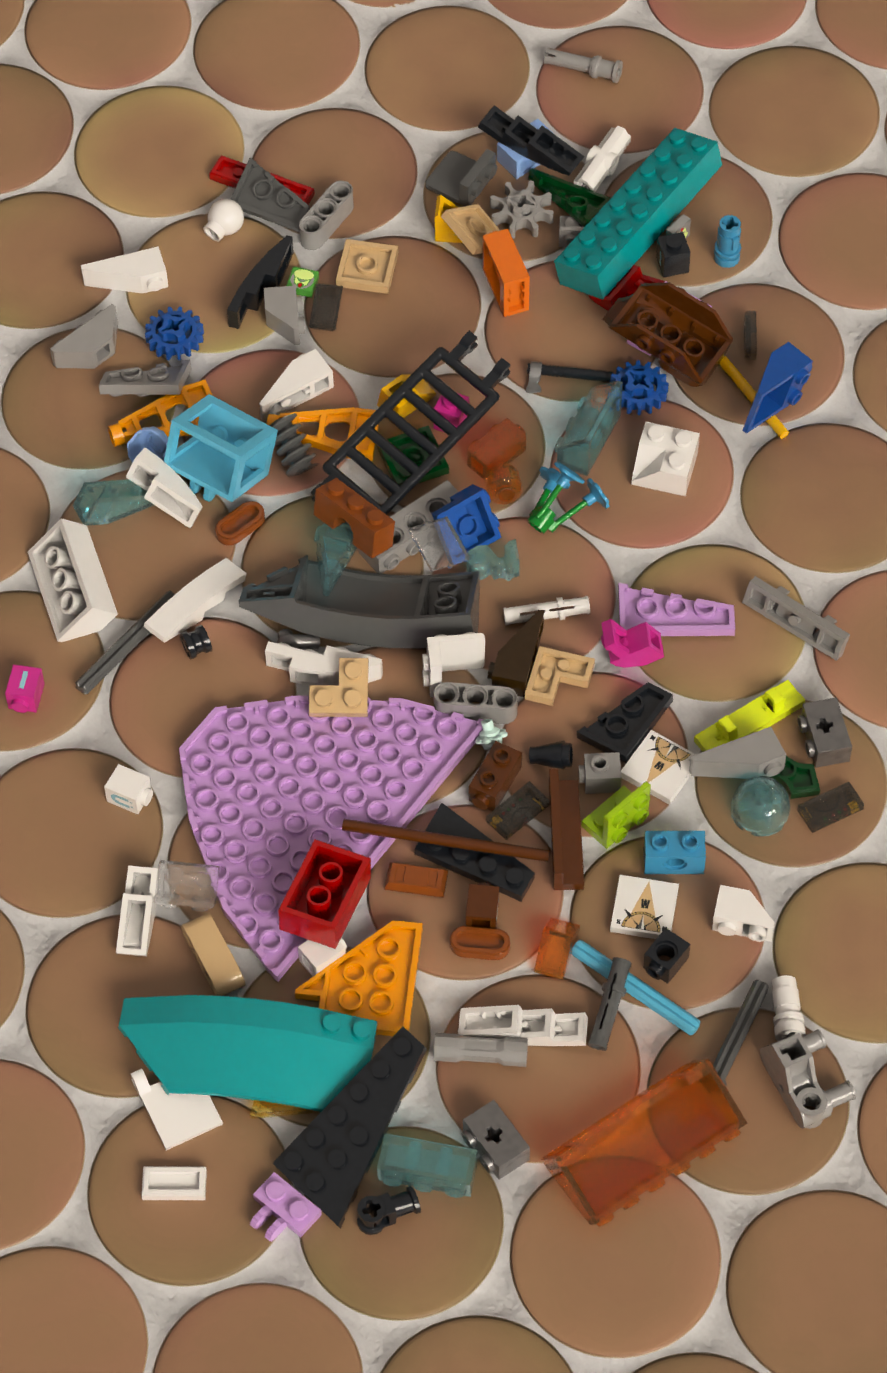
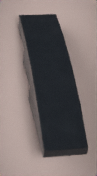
[478,105,584,176]
[227,235,294,329]

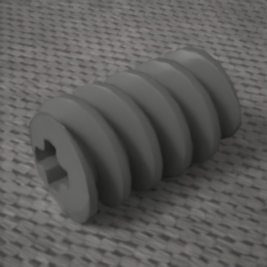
[269,413,319,477]

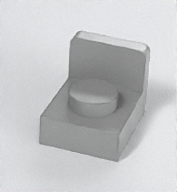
[559,216,584,247]

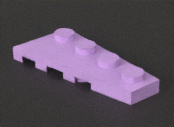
[618,583,735,636]

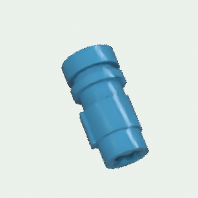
[714,215,741,268]

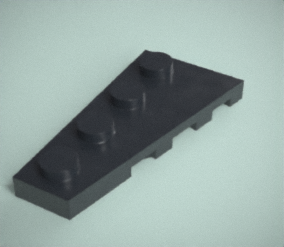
[415,803,535,902]

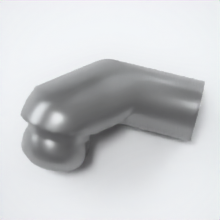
[277,629,320,649]

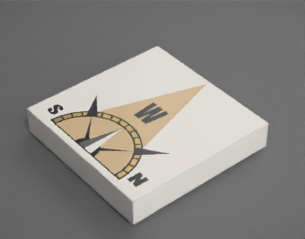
[621,730,696,805]
[610,875,679,939]

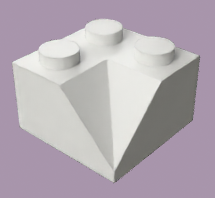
[631,422,700,496]

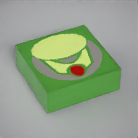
[286,266,319,298]

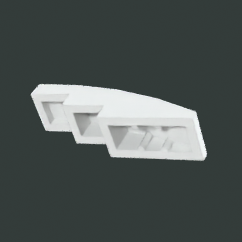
[144,558,247,643]
[458,1005,588,1046]

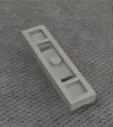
[742,576,850,661]

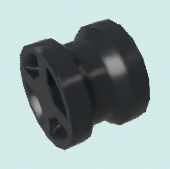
[180,625,212,660]

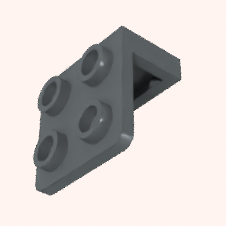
[426,149,497,206]

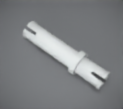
[503,596,590,625]

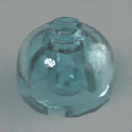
[731,776,791,837]

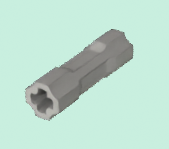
[433,1033,528,1067]

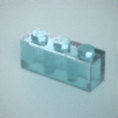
[377,1133,478,1198]

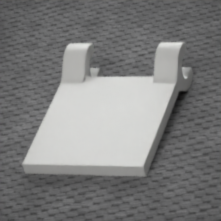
[131,1069,223,1150]

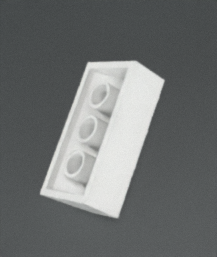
[27,518,118,642]

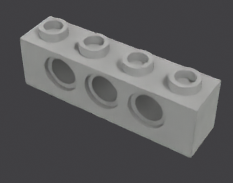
[359,480,459,574]

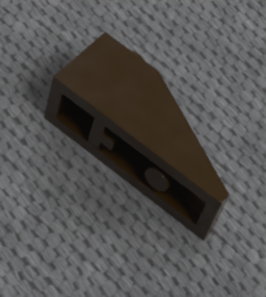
[487,610,544,697]

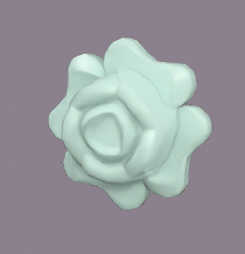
[475,719,508,750]

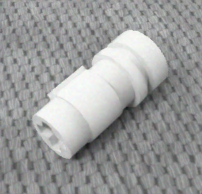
[772,975,806,1041]

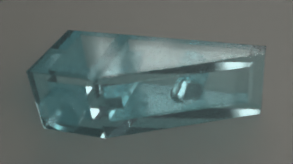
[73,479,154,526]
[314,522,357,596]

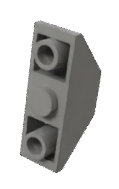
[50,304,118,369]

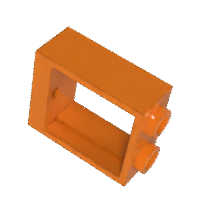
[483,229,530,317]

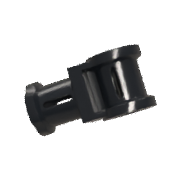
[357,1186,421,1235]

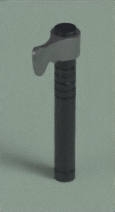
[526,361,613,393]

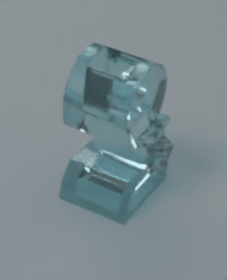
[466,539,520,581]

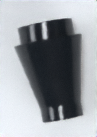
[529,740,573,770]

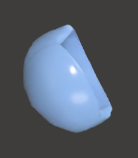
[127,426,168,463]

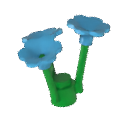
[527,461,610,534]

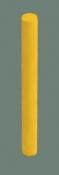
[719,356,789,439]

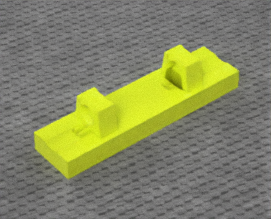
[694,680,805,752]

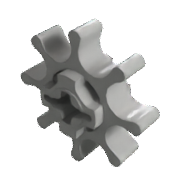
[490,181,554,238]

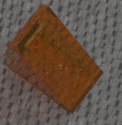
[534,918,580,980]

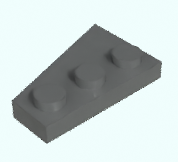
[231,157,310,233]

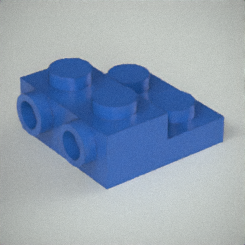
[431,484,502,564]

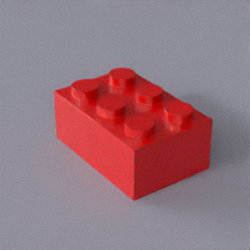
[279,839,371,949]

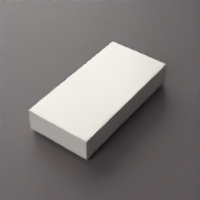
[141,1166,207,1200]

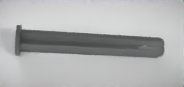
[703,980,769,1090]

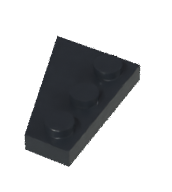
[577,682,673,763]

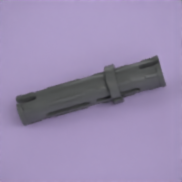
[588,957,632,1051]

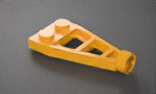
[108,379,213,447]
[266,407,379,461]

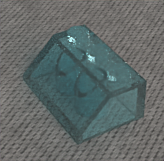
[555,380,623,476]

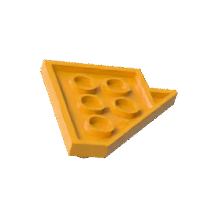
[295,920,423,1036]

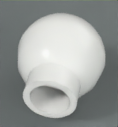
[203,199,244,242]

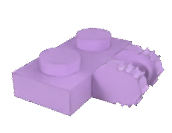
[249,1172,322,1242]

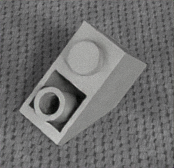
[264,286,305,345]

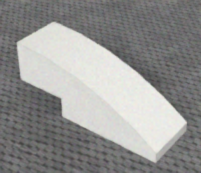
[126,448,203,528]
[116,866,161,957]

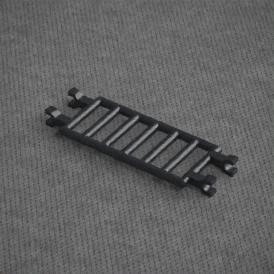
[311,330,510,535]

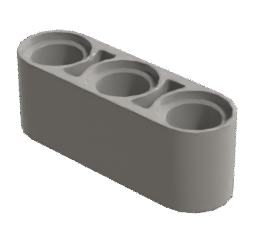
[299,181,354,250]
[433,682,518,724]

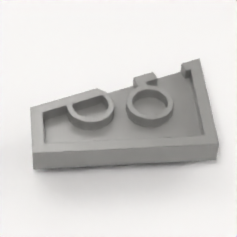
[99,359,192,397]

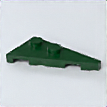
[528,168,611,227]

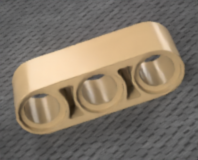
[181,913,246,996]

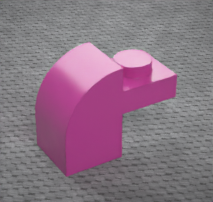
[601,619,664,668]

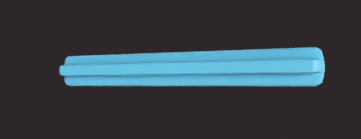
[571,940,700,1035]

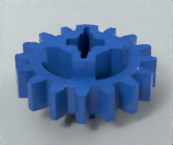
[145,306,204,360]
[609,360,669,416]

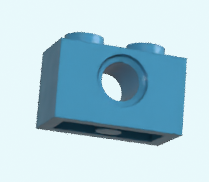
[643,831,706,874]

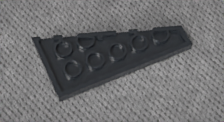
[273,1026,427,1229]

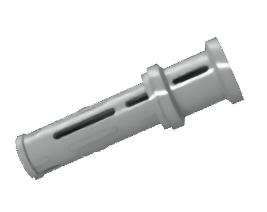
[544,47,623,83]

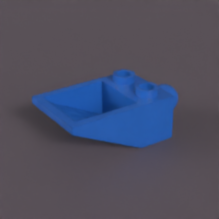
[742,342,813,434]

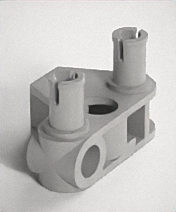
[760,1029,856,1129]

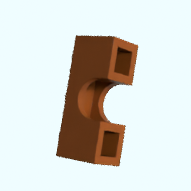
[314,478,395,558]

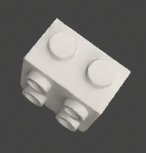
[422,632,485,698]

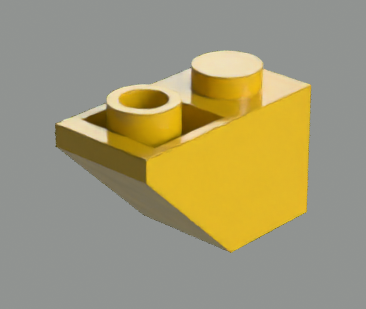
[377,374,436,418]

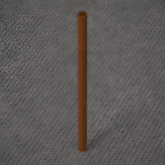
[342,819,550,862]

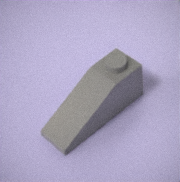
[689,726,786,779]

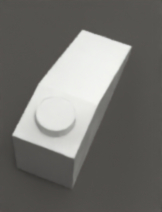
[81,247,168,293]
[259,349,334,423]

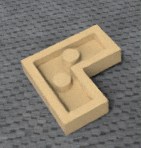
[525,646,595,706]
[309,658,369,717]

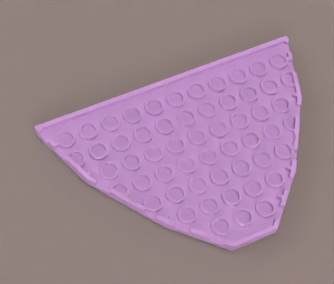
[179,695,483,982]

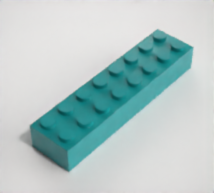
[554,128,722,300]

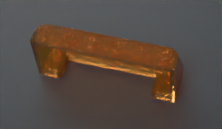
[541,1058,747,1227]

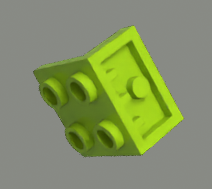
[582,781,651,849]

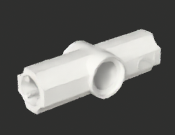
[574,126,631,192]

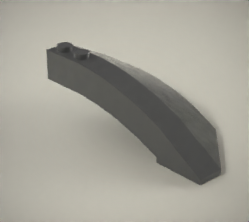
[239,555,480,648]

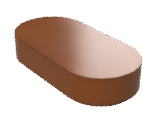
[215,501,265,545]
[450,926,510,960]

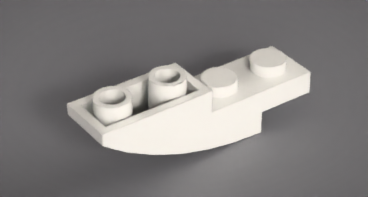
[265,641,383,686]

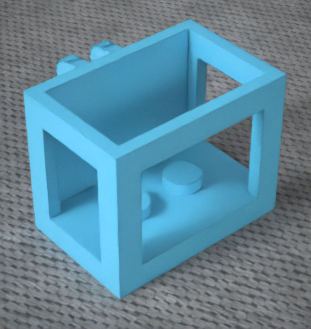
[164,394,278,502]

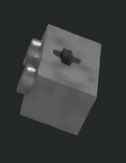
[797,697,852,768]
[461,1100,530,1180]

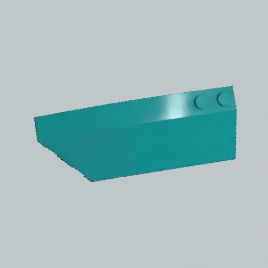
[118,995,377,1112]

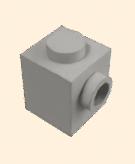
[578,752,622,794]

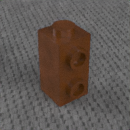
[469,741,522,812]

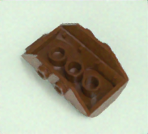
[602,282,733,387]

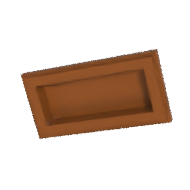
[385,862,448,898]

